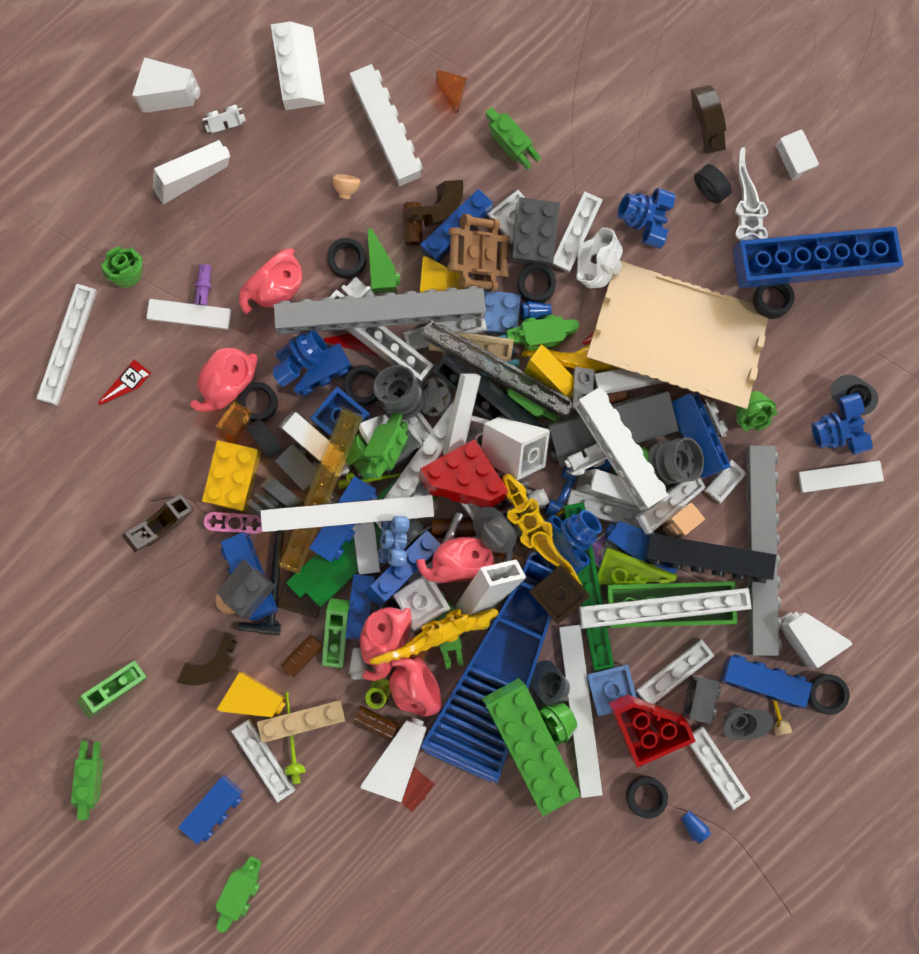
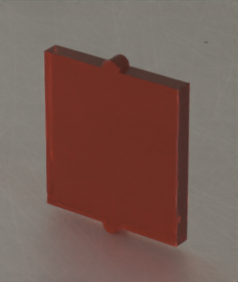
[401,766,435,812]

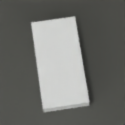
[704,460,747,504]

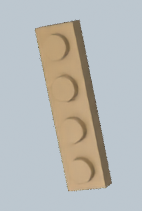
[429,328,514,361]
[257,701,345,743]

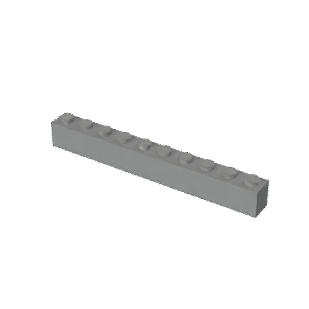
[274,286,486,335]
[745,445,782,656]

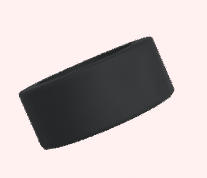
[694,164,732,204]
[327,238,366,279]
[517,263,557,303]
[753,284,795,319]
[344,365,379,406]
[237,382,278,422]
[246,418,283,459]
[808,674,850,715]
[626,776,668,819]

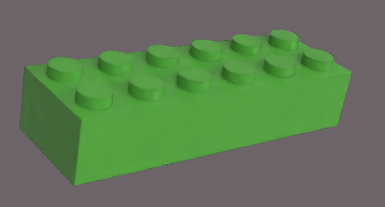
[605,581,737,628]
[481,678,581,816]

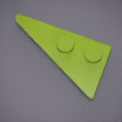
[598,547,677,586]

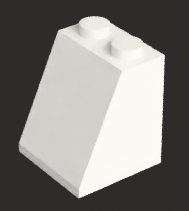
[132,57,200,113]
[481,417,550,480]
[781,612,853,668]

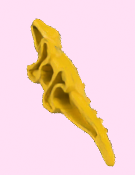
[521,345,621,374]
[502,474,582,585]
[370,608,499,665]

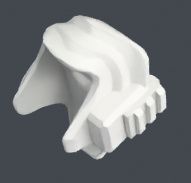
[576,227,623,288]

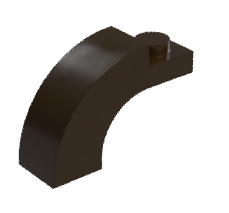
[691,85,726,154]
[404,180,463,227]
[122,494,194,553]
[177,633,238,686]

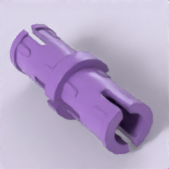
[194,264,212,306]

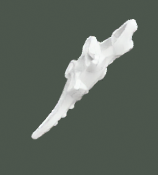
[735,147,768,241]

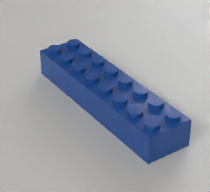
[732,226,904,288]

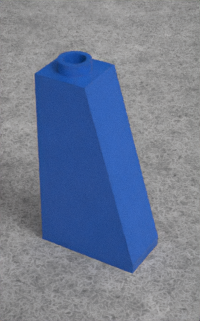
[603,521,678,574]

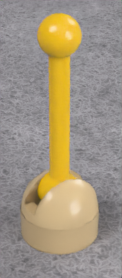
[772,700,792,736]

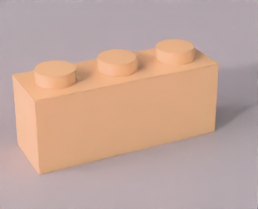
[662,502,705,538]

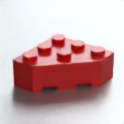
[419,439,508,508]
[608,694,696,768]

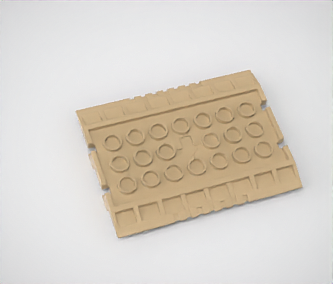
[587,261,768,409]

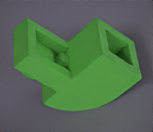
[343,433,369,481]

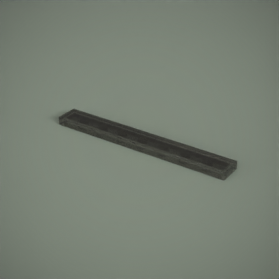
[420,318,573,420]

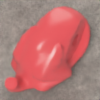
[239,248,302,315]
[190,348,258,412]
[416,537,495,583]
[359,607,412,681]
[389,656,442,717]

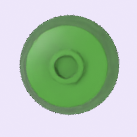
[101,246,142,288]
[736,391,777,432]
[539,702,577,746]

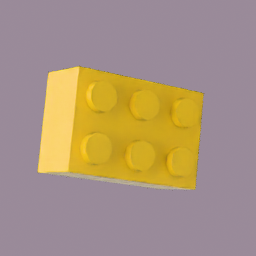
[202,440,261,513]

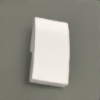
[357,414,390,444]

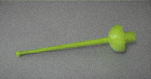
[338,472,402,489]
[284,692,306,784]

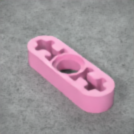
[204,512,262,535]

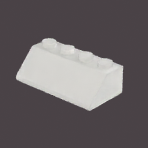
[271,21,325,110]

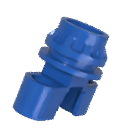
[617,188,675,249]
[273,330,328,387]
[811,393,873,455]
[545,510,602,574]

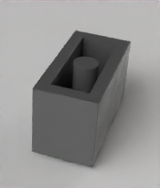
[275,444,323,493]

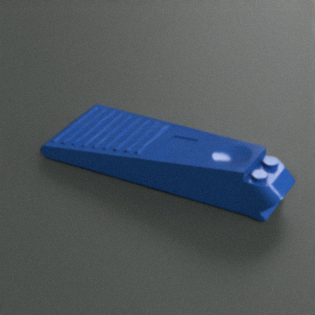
[420,552,557,783]

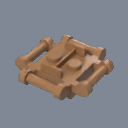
[448,213,510,292]

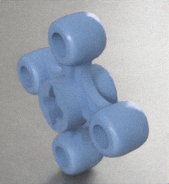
[378,516,410,567]

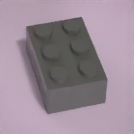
[510,197,560,268]

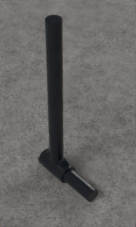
[238,530,284,636]

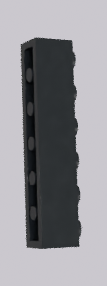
[432,348,546,429]
[643,533,777,584]

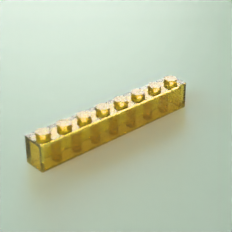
[279,407,363,574]

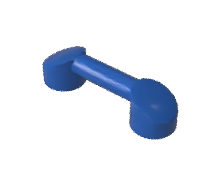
[544,466,576,517]

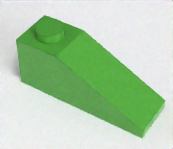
[368,228,400,294]
[322,598,350,668]
[77,660,147,719]

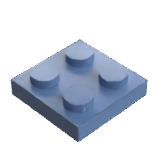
[483,290,521,334]
[587,664,637,716]

